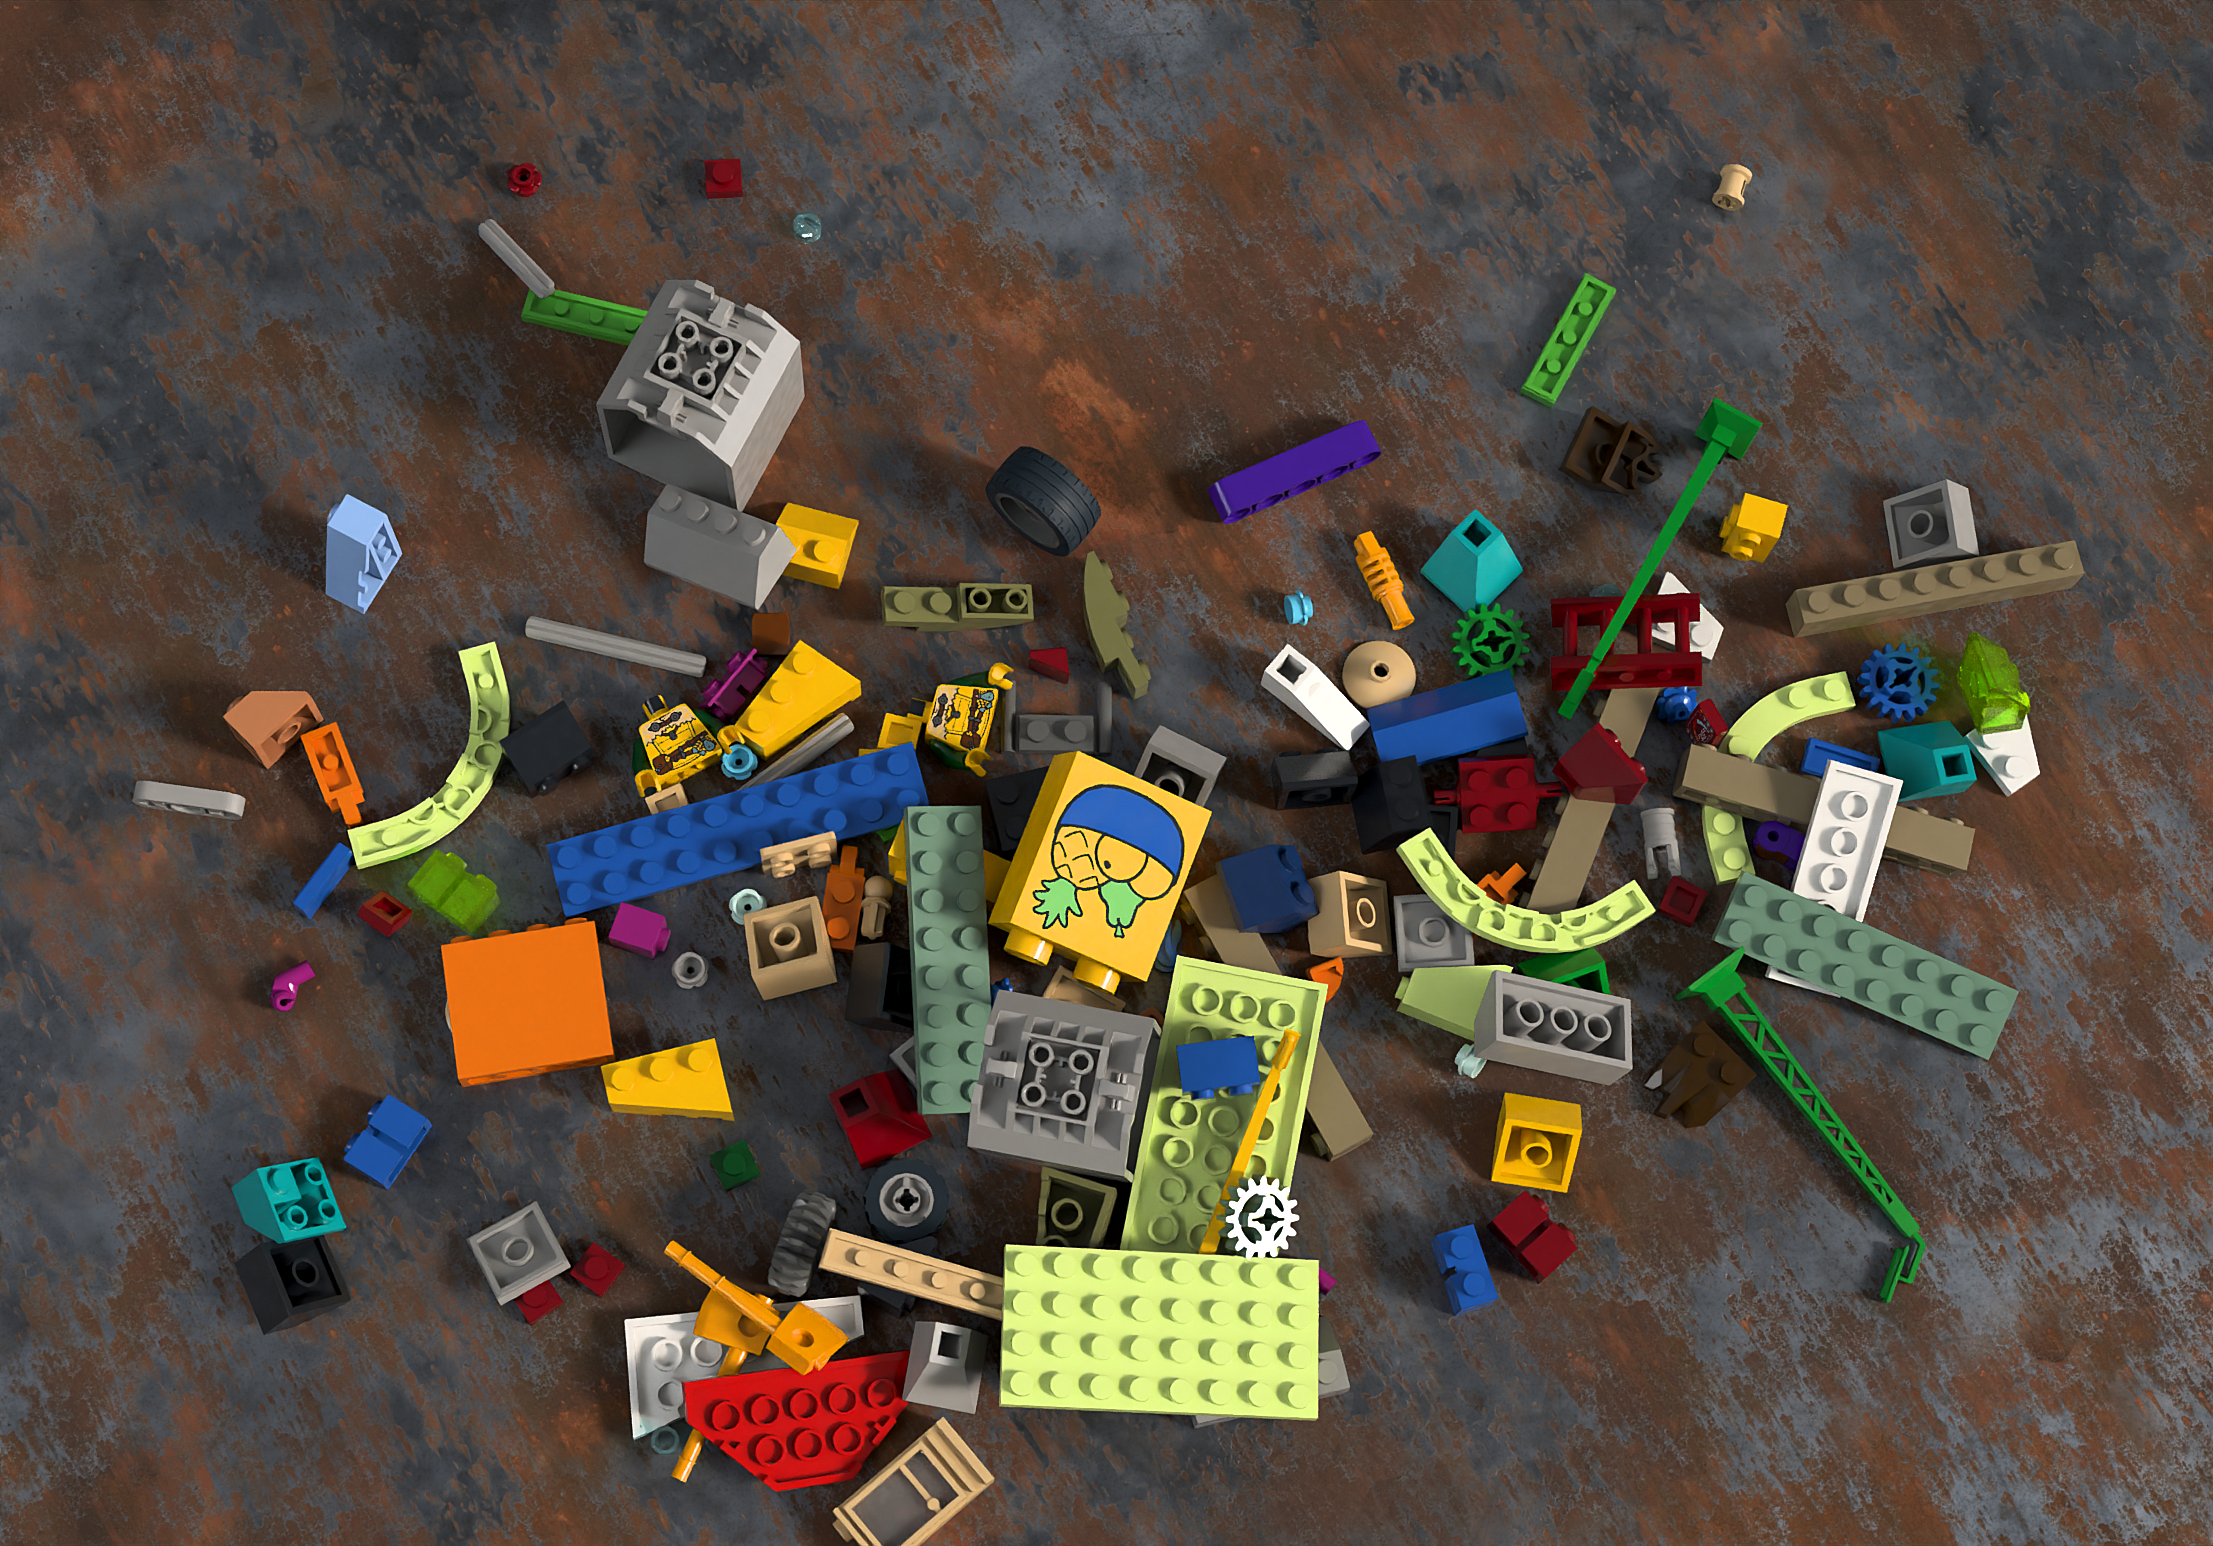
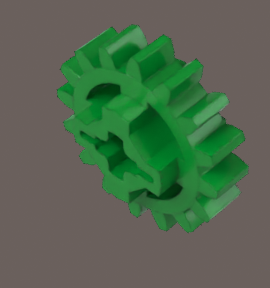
[1449,603,1530,678]

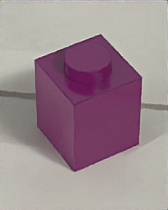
[608,902,671,960]

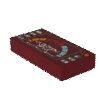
[1683,698,1728,747]

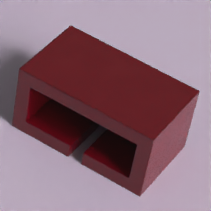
[1486,1190,1578,1284]

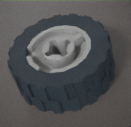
[864,1158,949,1246]

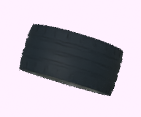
[985,446,1101,557]

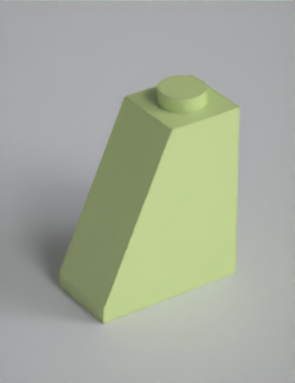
[1395,965,1513,1041]

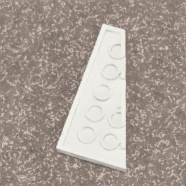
[625,1295,864,1440]

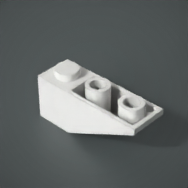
[1261,644,1370,751]

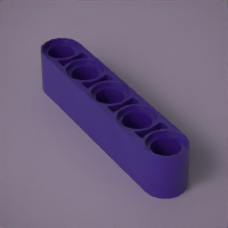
[1207,420,1382,524]

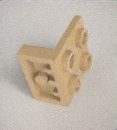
[760,831,838,878]

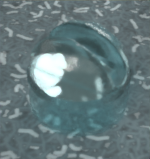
[793,211,822,243]

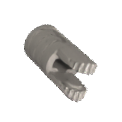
[1640,808,1681,879]

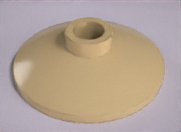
[1342,641,1416,709]

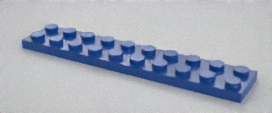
[546,742,930,919]

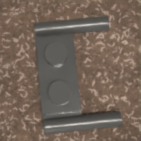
[1000,680,1112,757]

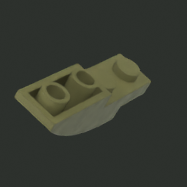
[1083,550,1151,700]
[881,583,1034,632]

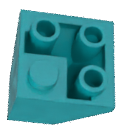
[1420,509,1523,614]
[1877,720,1977,802]
[231,1157,346,1244]

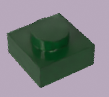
[709,1139,761,1192]

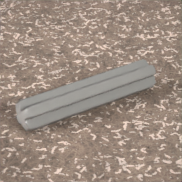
[478,219,555,299]

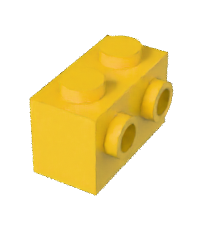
[1719,493,1788,563]

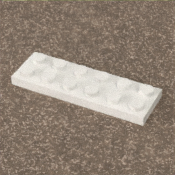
[1765,760,1903,998]

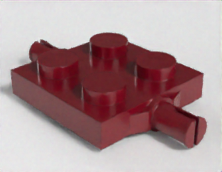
[1433,753,1562,834]

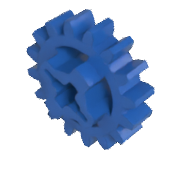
[1857,643,1940,723]

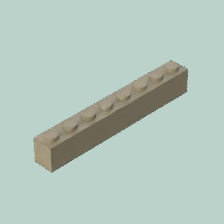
[1785,540,2085,638]
[1517,653,1660,915]
[1672,743,1975,879]
[1179,873,1373,1162]

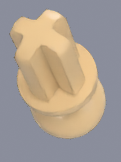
[861,876,893,940]

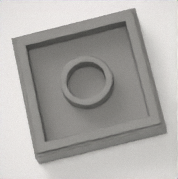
[1394,894,1475,972]
[466,1201,571,1305]

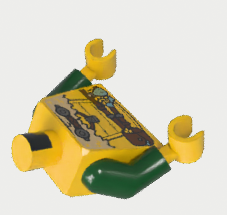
[907,662,1014,777]
[631,695,745,797]

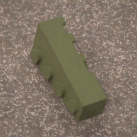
[1036,1166,1119,1249]

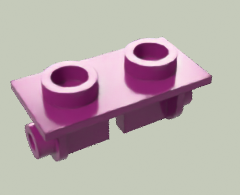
[698,648,769,722]

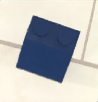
[1214,845,1320,933]

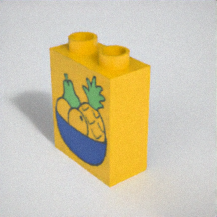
[988,751,1212,995]

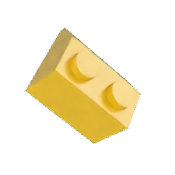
[776,503,858,589]
[1491,1093,1582,1193]

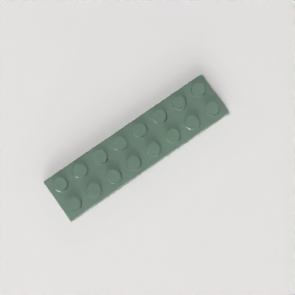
[903,806,991,1115]
[1711,870,2019,1060]

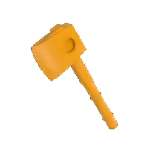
[664,1240,850,1376]
[671,1282,781,1482]

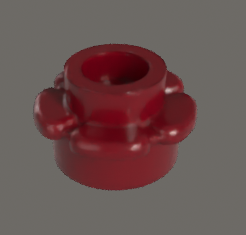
[507,163,542,197]

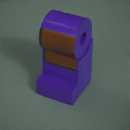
[1752,821,1806,882]

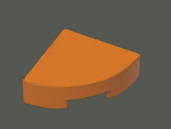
[1305,956,1344,1004]

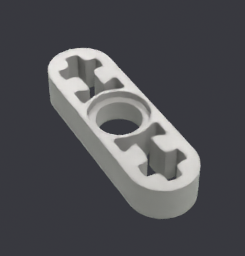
[132,781,246,820]

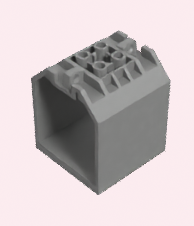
[596,280,805,512]
[967,989,1162,1184]

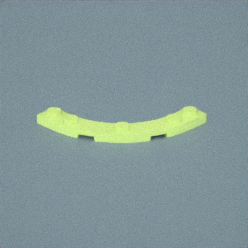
[347,642,511,869]
[1702,671,1856,885]
[1396,827,1656,953]

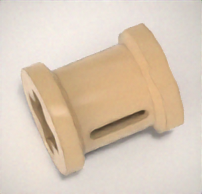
[1712,164,1752,211]

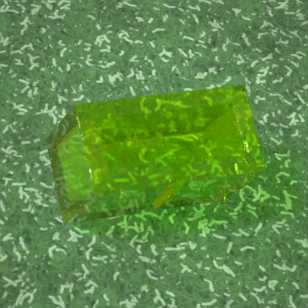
[407,849,501,937]

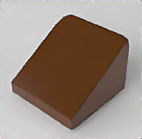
[752,612,790,657]

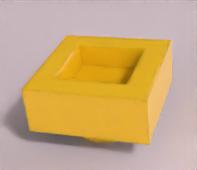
[877,713,922,752]

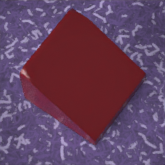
[1028,647,1069,684]

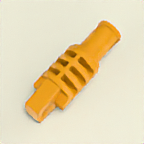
[1354,531,1415,630]

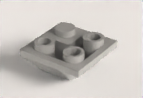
[902,1321,988,1414]

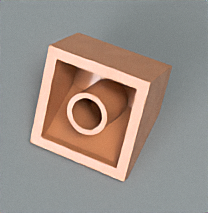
[223,691,324,770]

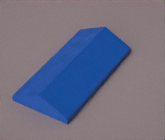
[1366,669,1529,765]

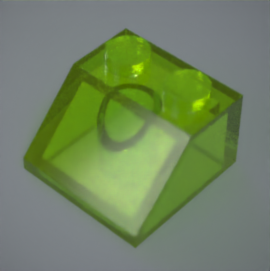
[1957,632,2030,735]

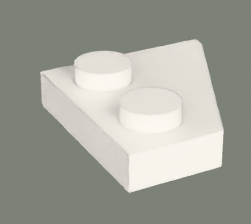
[1652,572,1724,664]
[1963,697,2040,797]

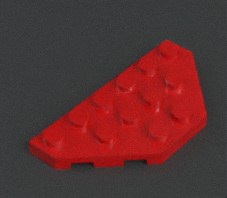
[681,1349,911,1492]

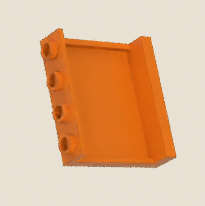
[441,918,616,1087]

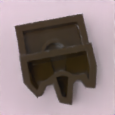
[1559,406,1664,495]
[1642,1020,1757,1129]

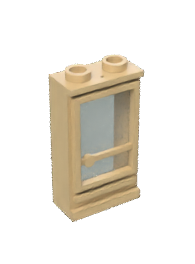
[832,1417,994,1546]

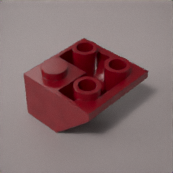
[1552,722,1649,805]
[828,1068,932,1171]

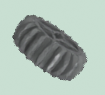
[767,1190,836,1297]

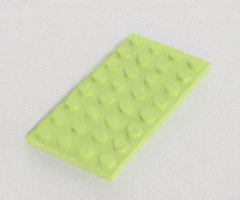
[1120,955,1328,1258]
[999,1244,1319,1421]

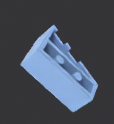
[326,494,403,614]

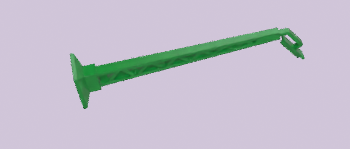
[1557,397,1763,720]
[1674,946,1926,1304]

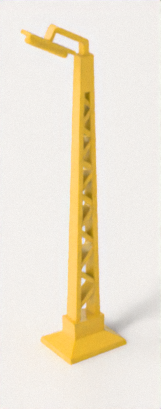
[1197,1028,1301,1255]

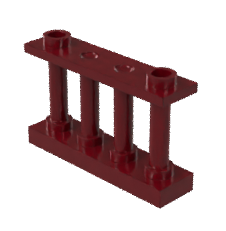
[1551,593,1703,691]

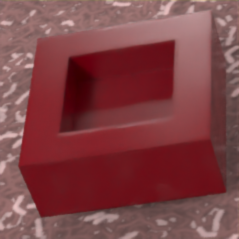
[704,158,743,199]
[1656,876,1707,928]
[357,890,413,937]
[570,1242,626,1298]
[513,1279,564,1326]

